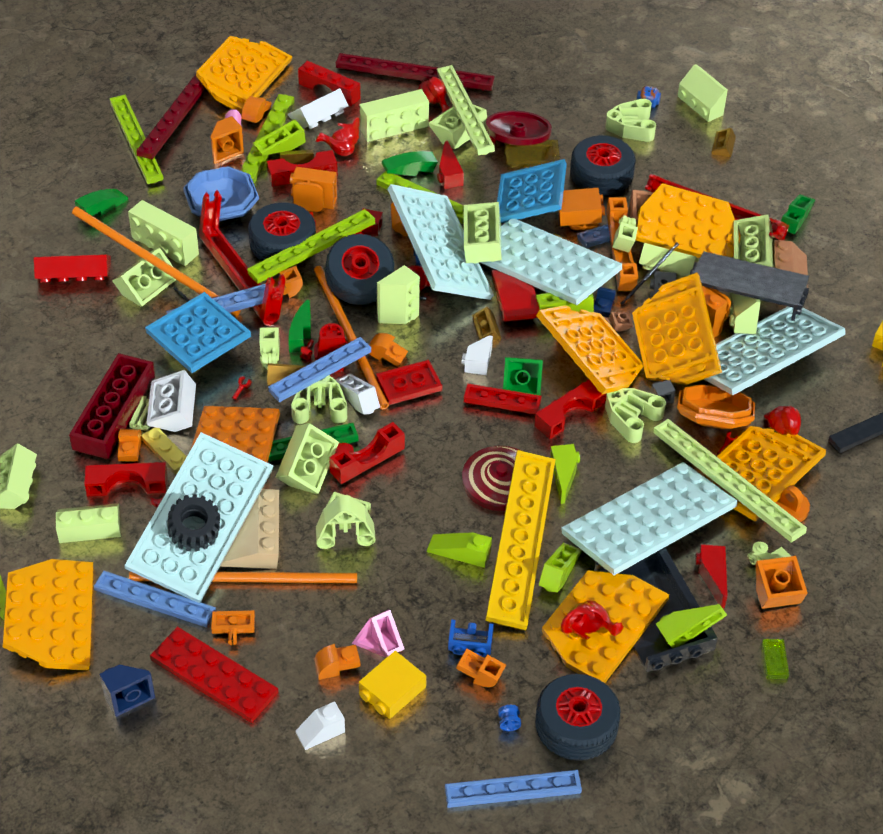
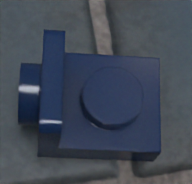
[594,287,616,317]

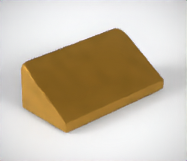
[711,128,736,157]
[280,150,314,164]
[472,306,501,340]
[267,363,305,386]

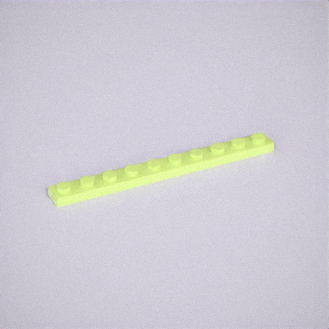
[437,65,495,155]
[654,419,807,543]

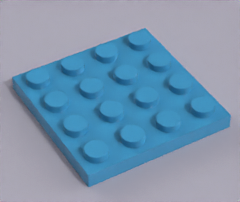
[497,159,567,223]
[145,292,251,373]

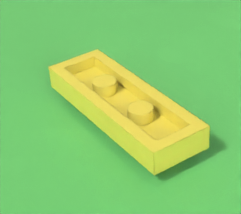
[141,427,187,475]

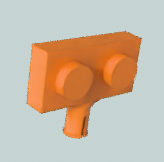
[211,610,255,645]

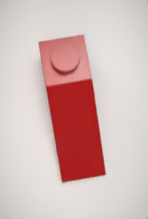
[437,141,464,189]
[695,544,728,608]

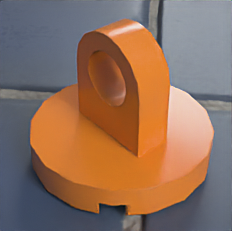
[776,485,810,522]

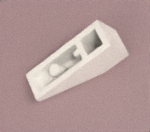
[336,374,380,415]

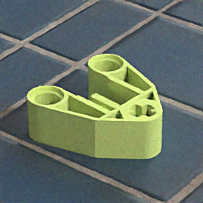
[605,99,656,142]
[291,375,347,424]
[605,388,666,443]
[316,495,376,549]

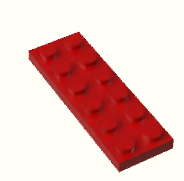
[150,626,279,723]

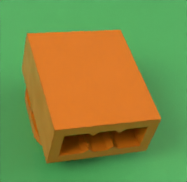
[290,167,337,212]
[558,188,605,230]
[702,286,731,338]

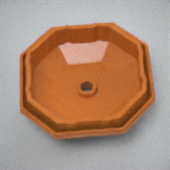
[677,384,755,429]

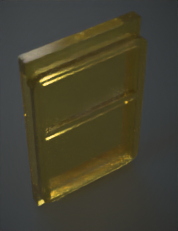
[505,140,560,167]

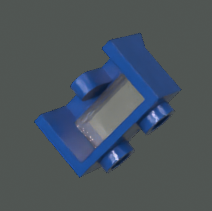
[448,619,494,657]

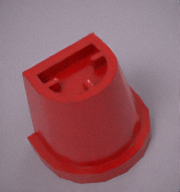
[314,323,348,373]

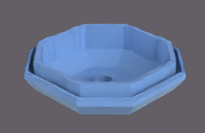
[183,166,259,221]

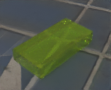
[762,639,789,679]

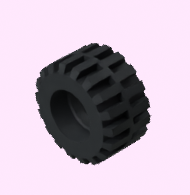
[168,494,220,552]

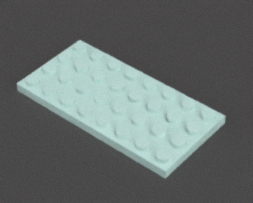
[388,184,494,300]
[480,219,622,305]
[704,307,845,395]
[125,432,273,603]
[561,462,737,575]

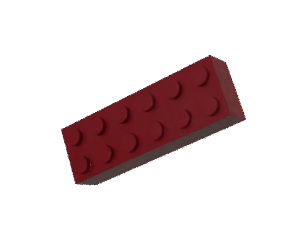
[69,353,155,459]

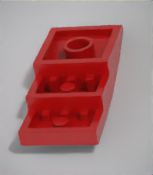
[491,270,540,321]

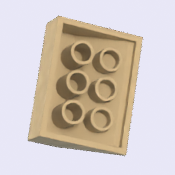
[220,489,279,569]

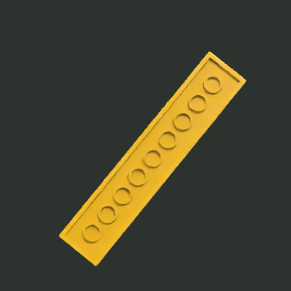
[485,450,556,630]

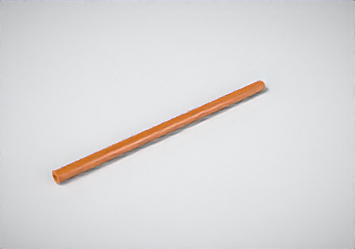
[72,206,241,317]
[314,266,389,410]
[129,571,357,583]

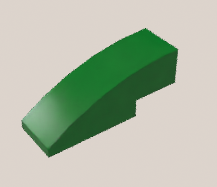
[381,151,438,176]
[75,189,128,216]
[781,194,815,234]
[288,300,311,353]

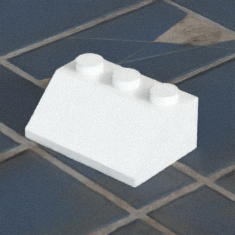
[288,89,348,129]
[146,370,196,432]

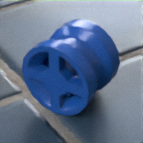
[498,705,522,731]

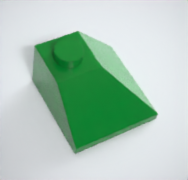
[503,357,543,395]

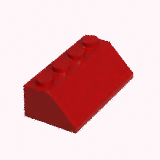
[34,255,111,282]

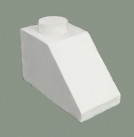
[462,336,493,375]
[296,701,345,750]

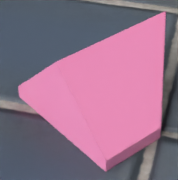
[352,610,404,657]

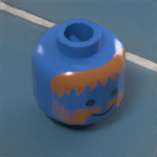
[636,86,661,108]

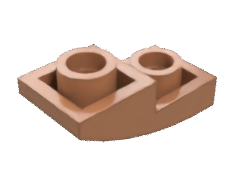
[604,312,633,333]

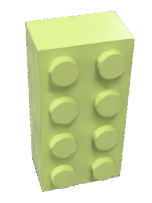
[360,89,429,142]
[128,200,199,266]
[464,202,502,263]
[734,215,774,267]

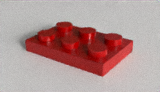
[376,360,442,405]

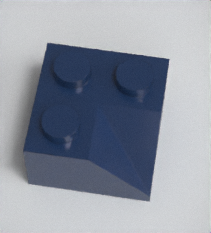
[99,664,155,717]

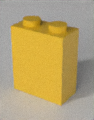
[359,650,426,719]

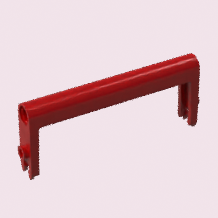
[645,174,789,240]
[199,190,286,326]

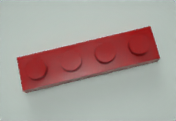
[463,383,542,414]

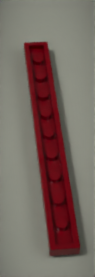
[336,53,495,91]
[136,61,206,160]

